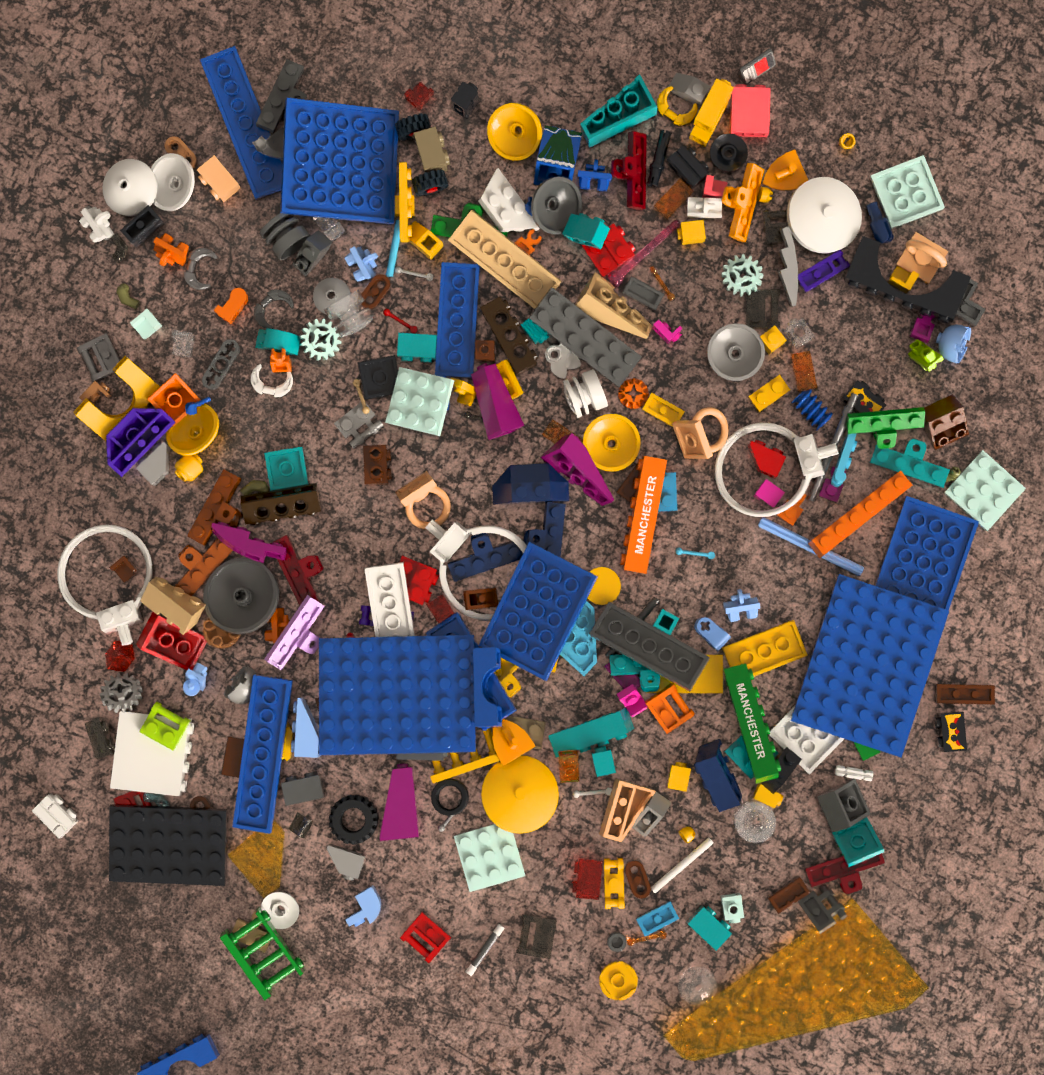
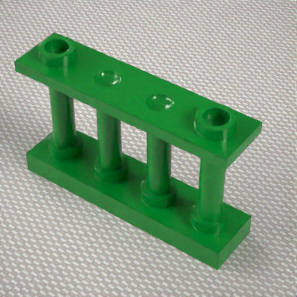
[220,906,304,1001]

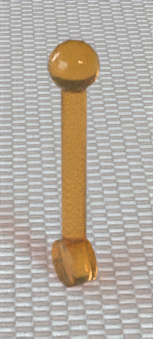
[650,266,675,301]
[627,931,667,946]

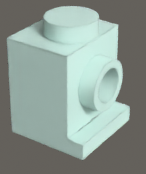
[720,893,744,923]

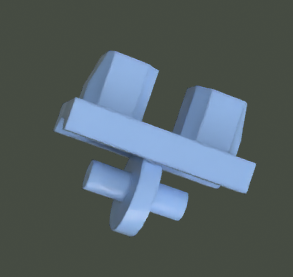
[344,246,378,282]
[723,589,760,622]
[183,663,207,696]

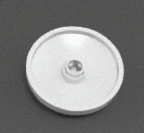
[787,177,862,254]

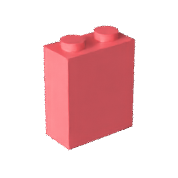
[729,84,770,138]

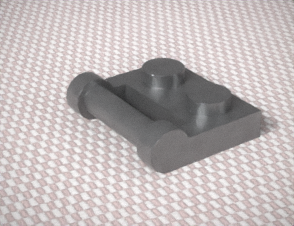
[76,333,120,383]

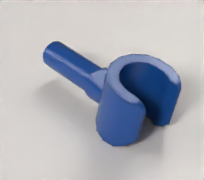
[185,397,211,415]

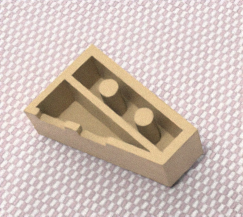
[140,577,206,635]

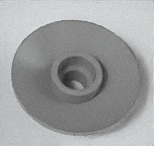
[313,278,351,316]

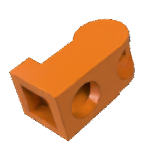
[213,288,248,325]

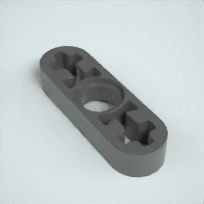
[202,339,240,390]

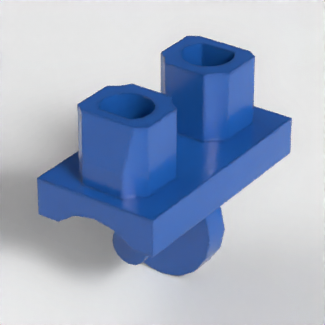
[577,159,612,192]

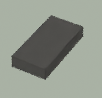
[622,276,664,311]

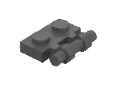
[798,885,847,934]

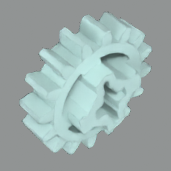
[722,254,763,296]
[299,319,342,361]

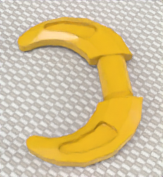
[657,86,698,125]

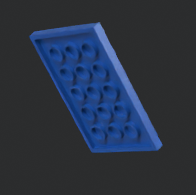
[874,496,979,610]
[479,542,598,681]

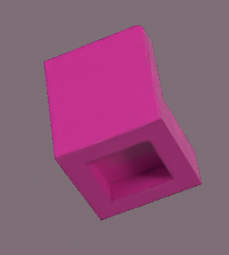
[753,479,785,507]

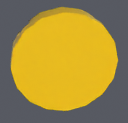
[587,567,621,605]
[599,961,638,1000]

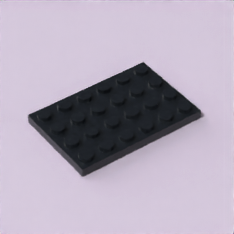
[109,804,227,886]

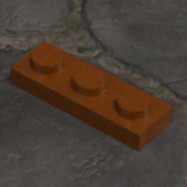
[935,684,995,705]

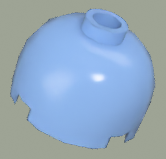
[936,324,971,363]

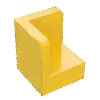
[887,266,920,294]

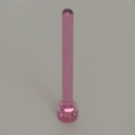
[607,220,680,287]

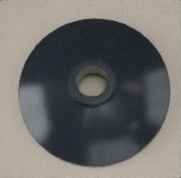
[710,134,748,172]

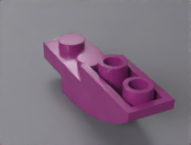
[211,522,286,563]

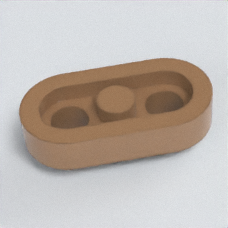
[165,136,197,169]

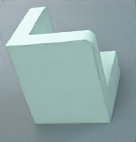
[130,309,162,340]

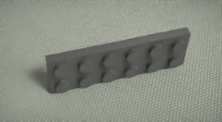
[528,287,642,387]
[589,602,710,692]

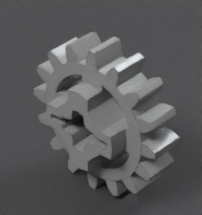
[99,673,143,713]

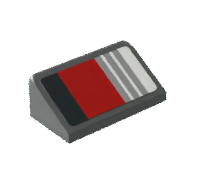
[737,48,776,85]

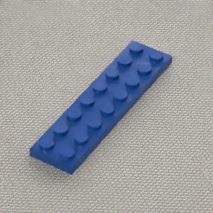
[200,46,282,200]
[232,674,293,834]

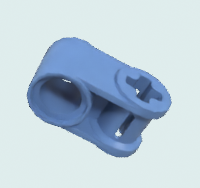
[694,617,731,652]

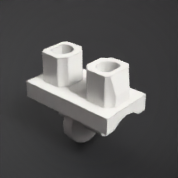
[687,197,722,218]
[79,207,114,242]

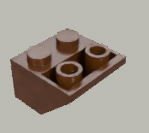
[923,394,969,450]

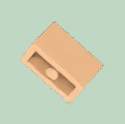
[197,155,241,202]

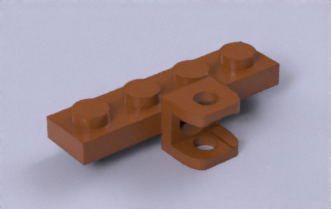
[187,469,242,546]
[174,538,233,596]

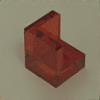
[404,82,434,111]
[426,595,455,624]
[105,640,135,672]

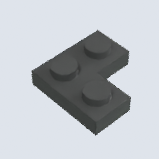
[955,279,986,326]

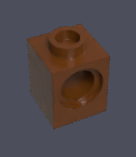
[475,340,495,363]

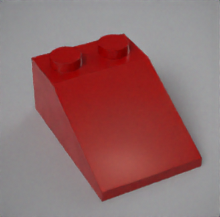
[136,612,207,670]

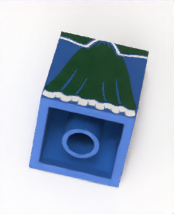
[533,125,582,185]

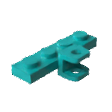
[870,439,950,488]
[609,654,660,692]

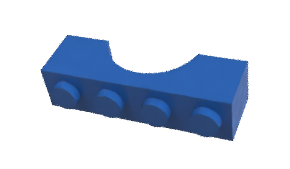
[470,647,502,728]
[137,1034,220,1075]

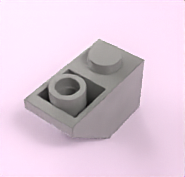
[136,442,170,486]

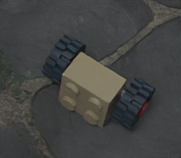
[395,113,450,196]

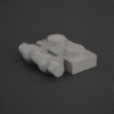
[334,402,384,449]

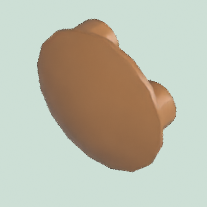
[203,618,241,649]

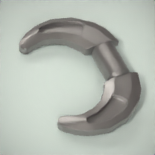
[184,248,217,290]

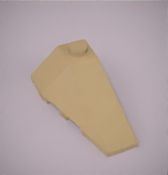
[575,272,652,339]

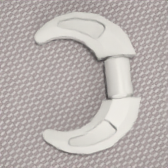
[251,364,293,397]

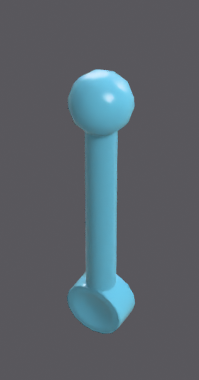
[675,547,715,559]

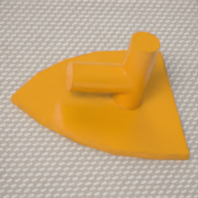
[762,149,808,191]
[492,719,536,766]

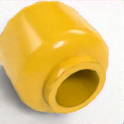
[174,454,203,482]

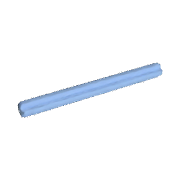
[758,517,864,576]

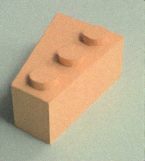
[599,778,656,842]

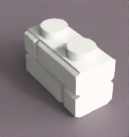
[32,794,78,838]

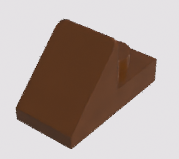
[463,588,499,610]

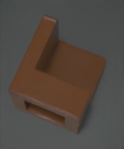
[109,555,140,583]

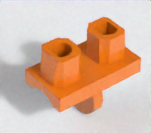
[153,233,189,266]
[264,608,289,643]

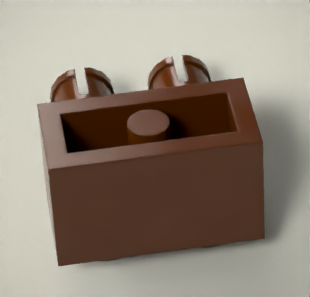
[363,445,392,486]

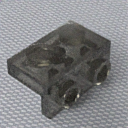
[85,717,115,759]

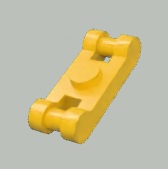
[604,858,625,909]

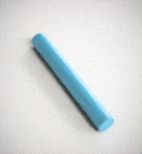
[386,220,400,277]

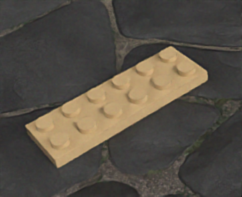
[448,210,562,309]

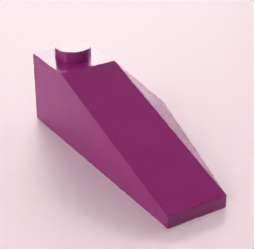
[540,433,614,506]

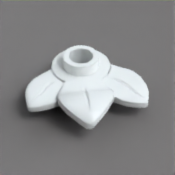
[545,344,581,379]

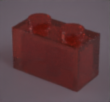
[572,857,603,900]

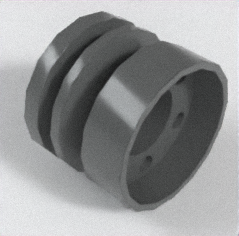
[259,213,311,260]

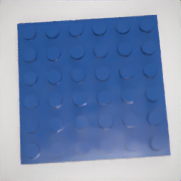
[280,98,399,224]

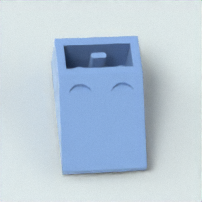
[291,697,321,758]

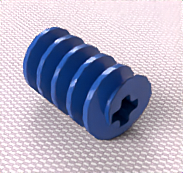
[791,389,833,431]

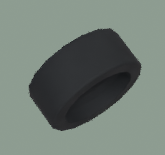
[431,779,469,816]

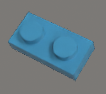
[658,472,677,512]
[636,901,679,937]

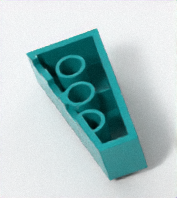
[580,74,657,148]
[548,707,635,759]

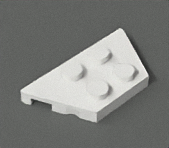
[478,168,540,232]

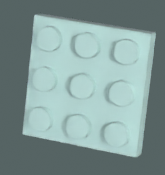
[870,155,945,229]
[385,367,454,436]
[944,450,1026,531]
[454,824,525,892]

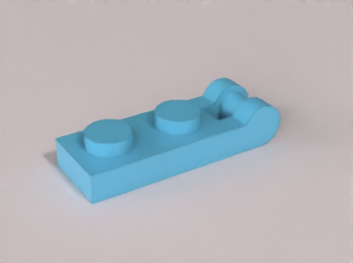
[831,434,857,487]

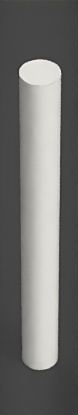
[651,837,714,893]

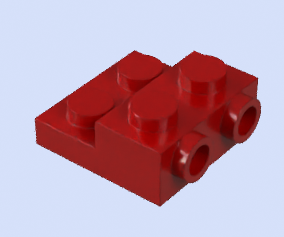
[582,223,636,277]
[400,556,439,605]

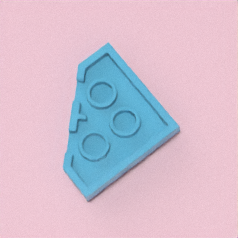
[560,601,597,676]

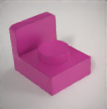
[652,320,683,344]
[617,684,648,717]

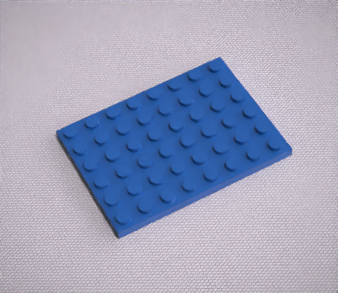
[790,574,949,758]
[319,635,476,755]

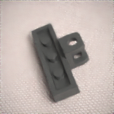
[256,59,307,133]

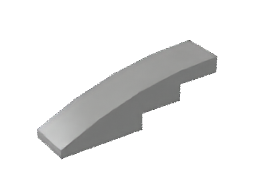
[778,226,798,307]

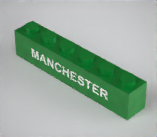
[724,663,781,784]

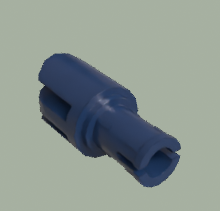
[866,202,894,244]

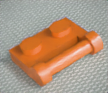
[645,683,695,734]

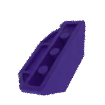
[106,408,175,477]

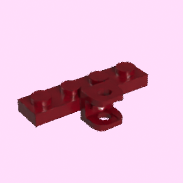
[611,131,647,210]
[270,535,324,606]
[805,853,885,894]

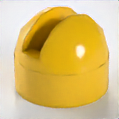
[839,133,855,149]
[758,186,773,203]
[678,826,695,844]

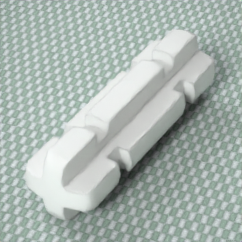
[835,765,873,781]

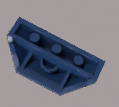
[492,463,569,505]

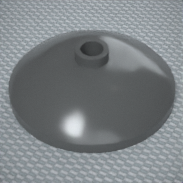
[531,177,582,234]

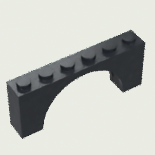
[845,236,971,323]

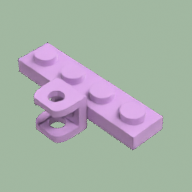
[264,595,324,670]

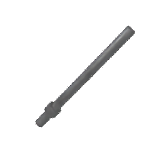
[807,393,859,502]

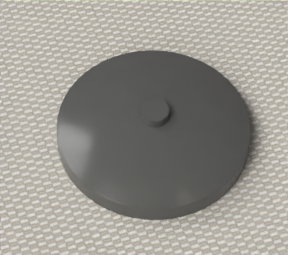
[203,558,279,634]

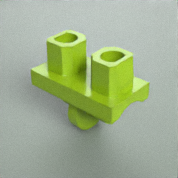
[908,339,944,372]

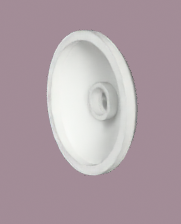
[151,153,194,211]
[102,159,157,216]

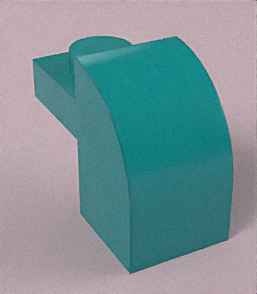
[255,328,301,355]
[652,609,679,635]

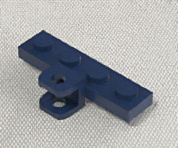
[523,502,566,557]
[447,533,523,582]

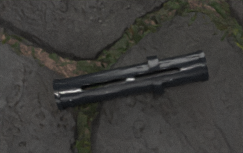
[646,130,672,188]

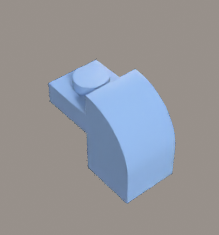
[345,885,381,927]

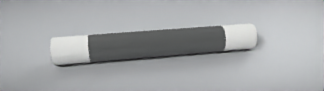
[465,923,505,976]

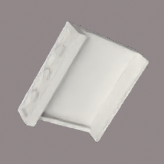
[110,711,194,796]

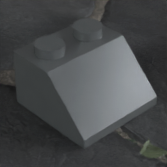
[817,779,871,832]

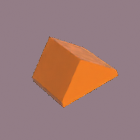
[147,373,201,427]

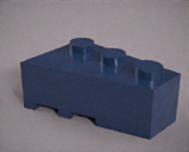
[694,739,742,812]

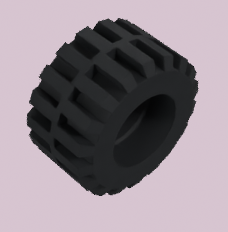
[329,794,379,845]

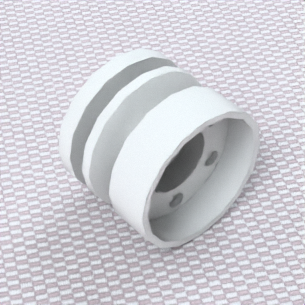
[563,369,608,418]

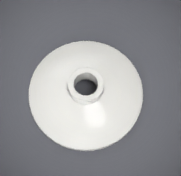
[261,892,299,929]

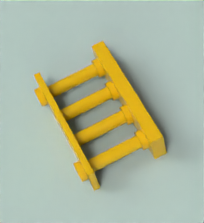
[430,728,500,783]

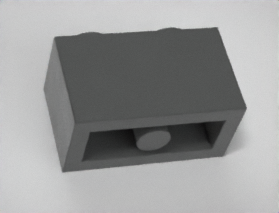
[281,772,325,806]

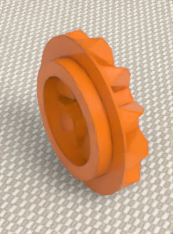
[618,378,649,409]

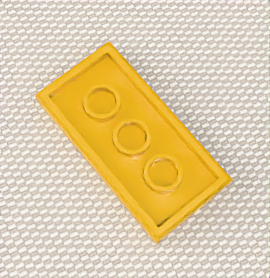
[722,620,808,676]
[646,655,723,693]

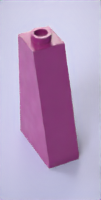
[471,363,525,440]
[380,763,420,841]

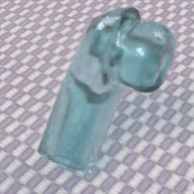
[143,792,169,807]

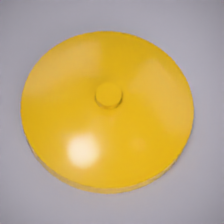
[481,756,559,834]

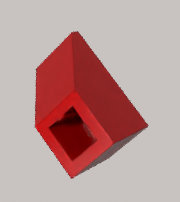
[748,440,786,479]

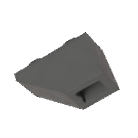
[292,230,333,277]

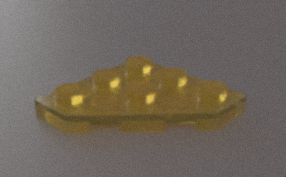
[227,819,285,899]

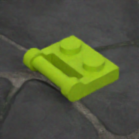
[139,701,190,751]

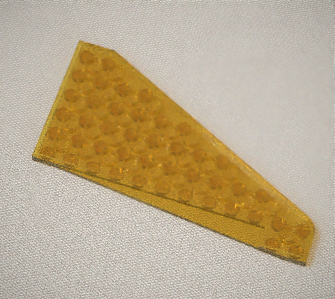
[663,898,929,1061]

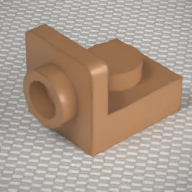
[79,381,112,403]

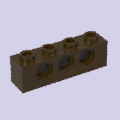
[480,297,538,376]
[240,483,321,525]

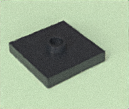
[357,355,398,400]

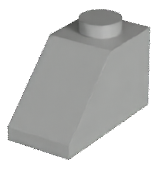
[668,73,711,108]
[632,792,671,837]
[327,844,366,881]

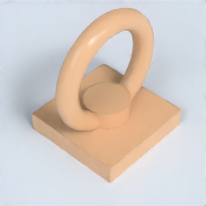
[895,232,948,285]
[672,407,729,459]
[395,471,451,530]

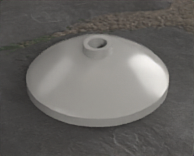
[707,323,765,381]

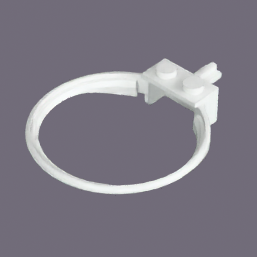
[715,423,839,517]
[425,519,527,621]
[57,525,153,646]

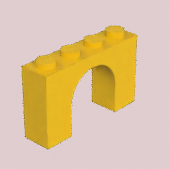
[689,78,734,147]
[73,356,160,441]

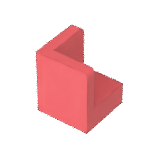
[702,175,728,198]

